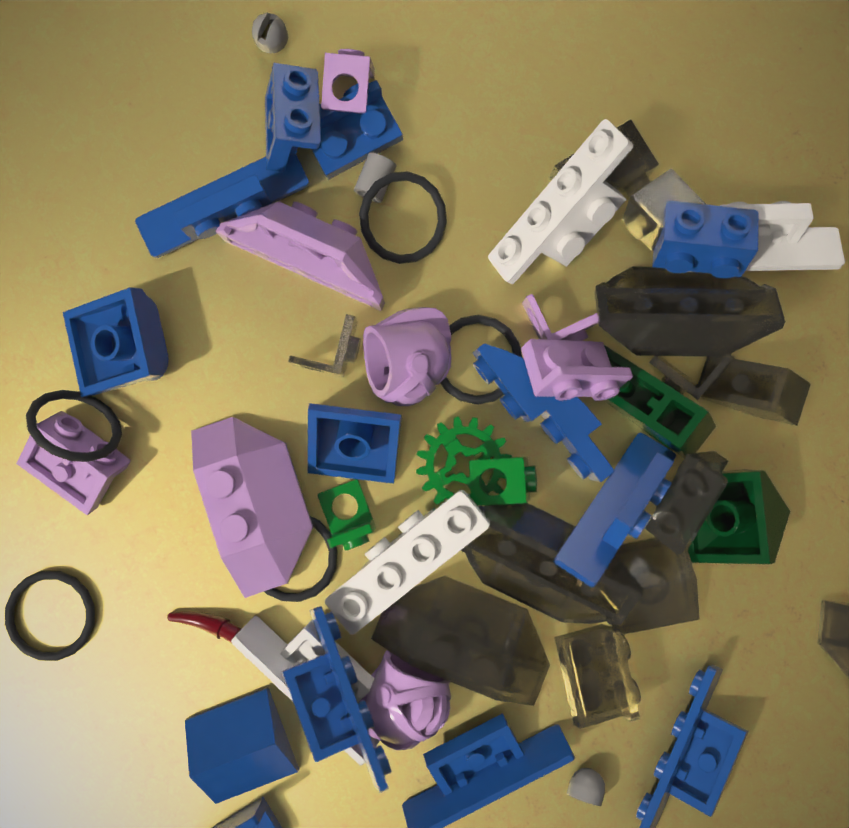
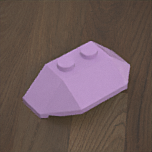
[216,201,385,311]
[191,417,313,598]

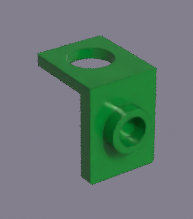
[469,457,537,506]
[317,479,376,551]

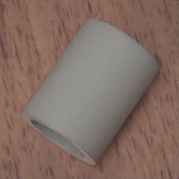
[354,153,397,203]

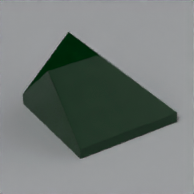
[678,469,790,564]

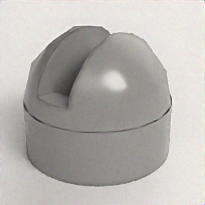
[252,13,288,53]
[567,768,605,806]

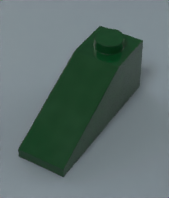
[604,345,716,461]

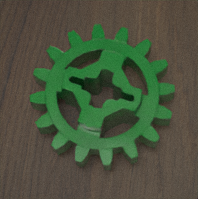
[416,416,512,507]

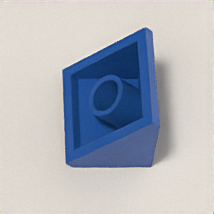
[308,403,402,484]
[185,687,299,804]

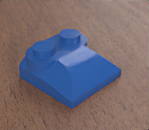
[63,287,169,397]

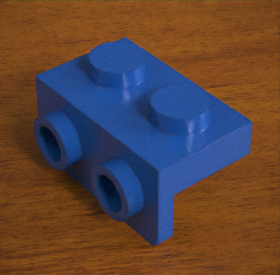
[652,201,759,278]

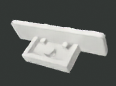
[488,119,633,284]
[667,201,845,272]
[325,490,490,635]
[231,616,379,765]

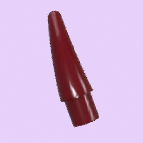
[167,612,242,644]

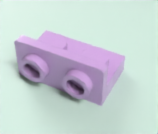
[521,339,633,401]
[16,411,130,515]

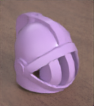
[363,307,451,406]
[359,650,451,750]

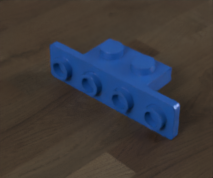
[135,155,310,258]
[554,433,676,587]
[282,606,392,793]
[636,665,749,828]
[402,713,575,828]

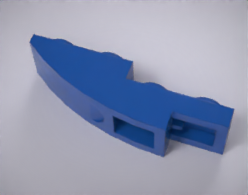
[472,343,615,482]

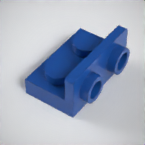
[265,63,321,172]
[311,80,403,180]

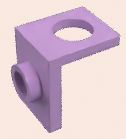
[321,49,375,113]
[522,294,604,341]

